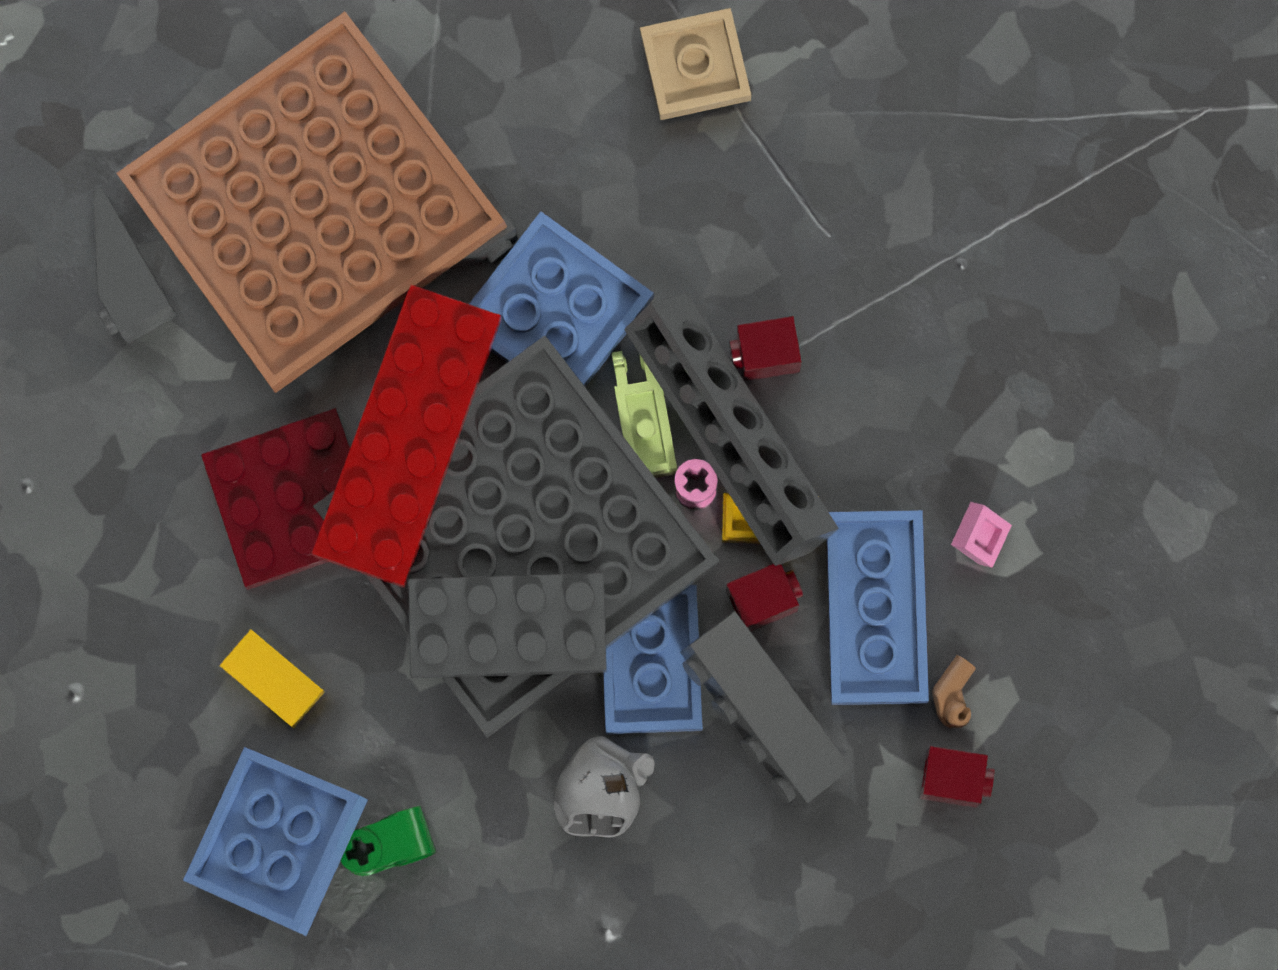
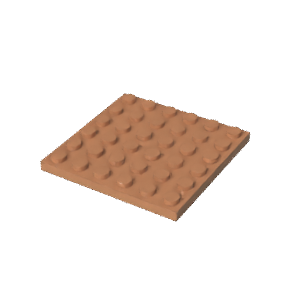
[117,11,507,393]

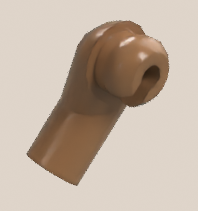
[932,655,976,728]

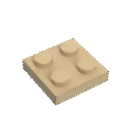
[640,8,751,120]

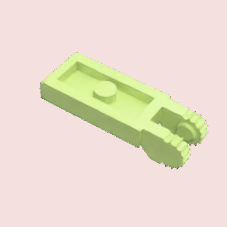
[611,351,678,478]

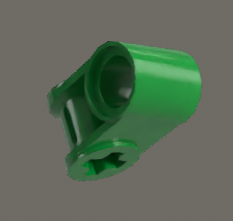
[341,806,437,877]

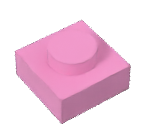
[951,502,1012,568]

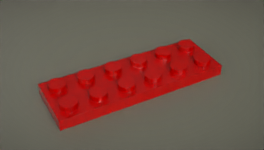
[312,284,502,588]

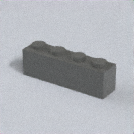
[680,612,852,808]

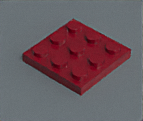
[201,408,350,590]

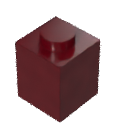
[729,316,802,381]
[726,564,803,632]
[919,746,995,808]

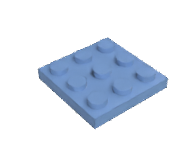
[469,212,654,387]
[183,747,368,936]

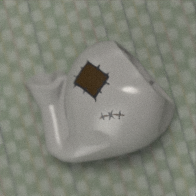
[553,736,655,838]

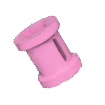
[674,459,718,509]

